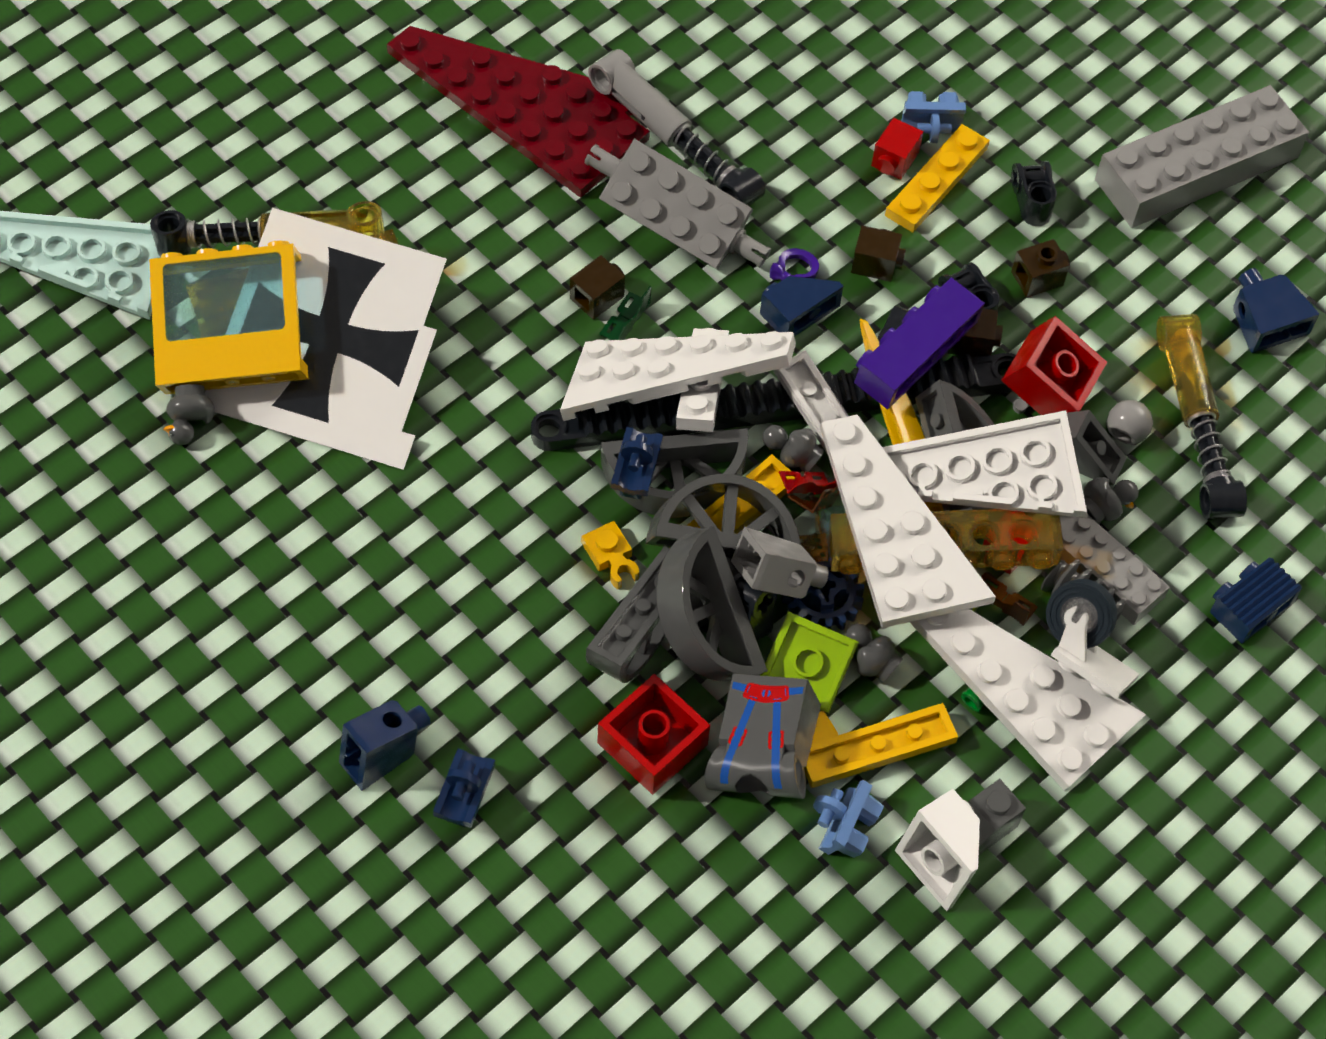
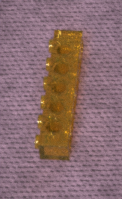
[828,509,1063,575]

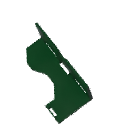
[599,285,651,340]

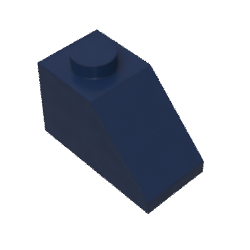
[760,276,844,337]

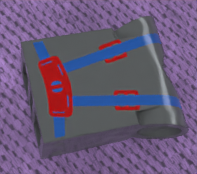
[705,674,821,799]

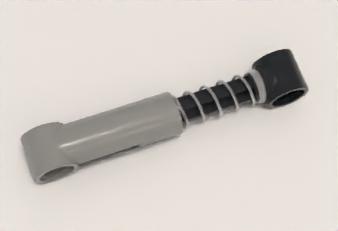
[588,49,766,206]

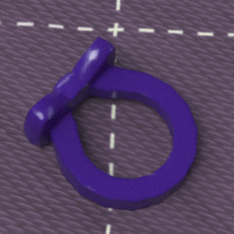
[769,248,819,281]

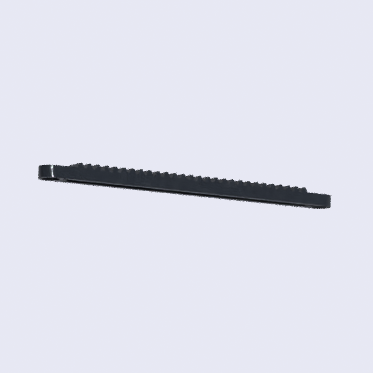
[531,353,1016,451]

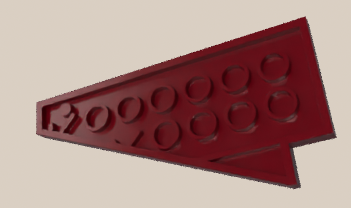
[387,26,650,198]

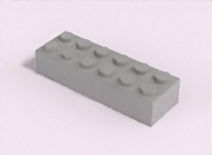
[1095,85,1309,228]

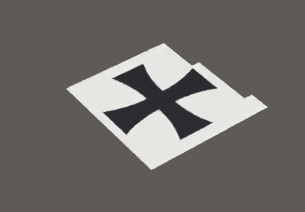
[205,208,447,470]

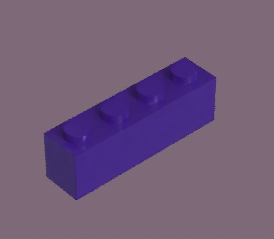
[854,277,985,410]

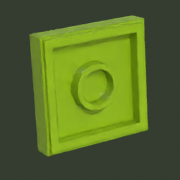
[760,612,859,714]

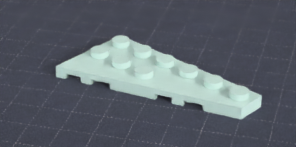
[0,211,161,320]

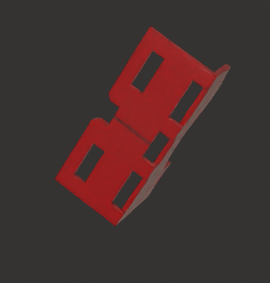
[779,471,837,495]

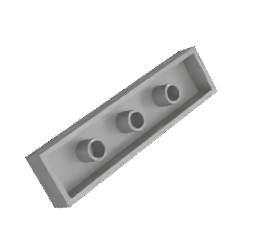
[1005,510,1170,625]

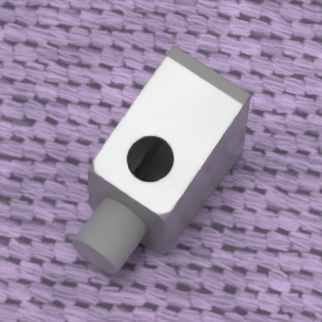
[731,527,829,599]

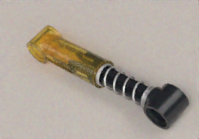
[150,201,386,257]
[1156,314,1247,519]

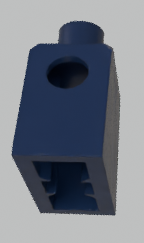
[1233,268,1319,353]
[339,700,431,791]

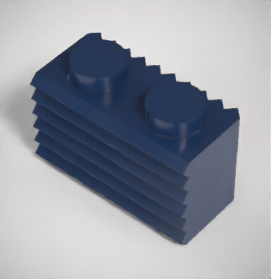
[1210,557,1302,644]

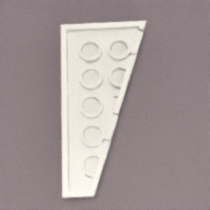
[560,331,796,421]
[882,410,1088,518]
[820,415,996,628]
[910,609,1146,790]

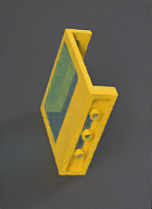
[149,240,309,394]

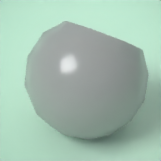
[1106,400,1153,445]

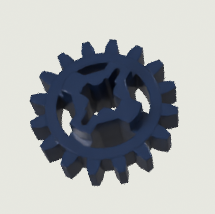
[781,554,864,631]

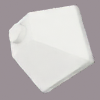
[895,789,980,911]

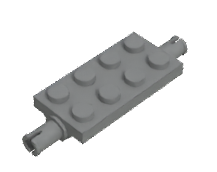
[585,138,771,270]

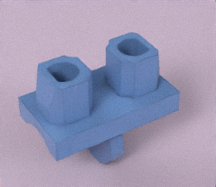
[901,91,966,143]
[813,780,884,858]

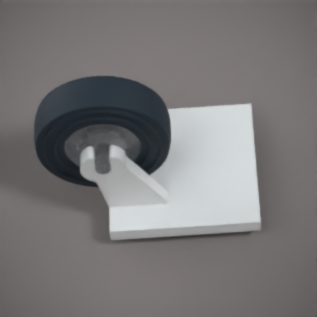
[1046,579,1140,699]

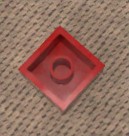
[1001,316,1107,415]
[597,674,711,795]

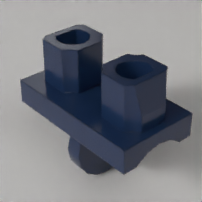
[611,427,663,500]
[433,749,496,828]

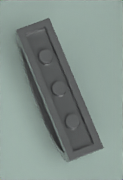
[915,380,994,527]
[601,428,748,518]
[645,474,801,558]
[657,526,767,681]
[586,546,693,683]

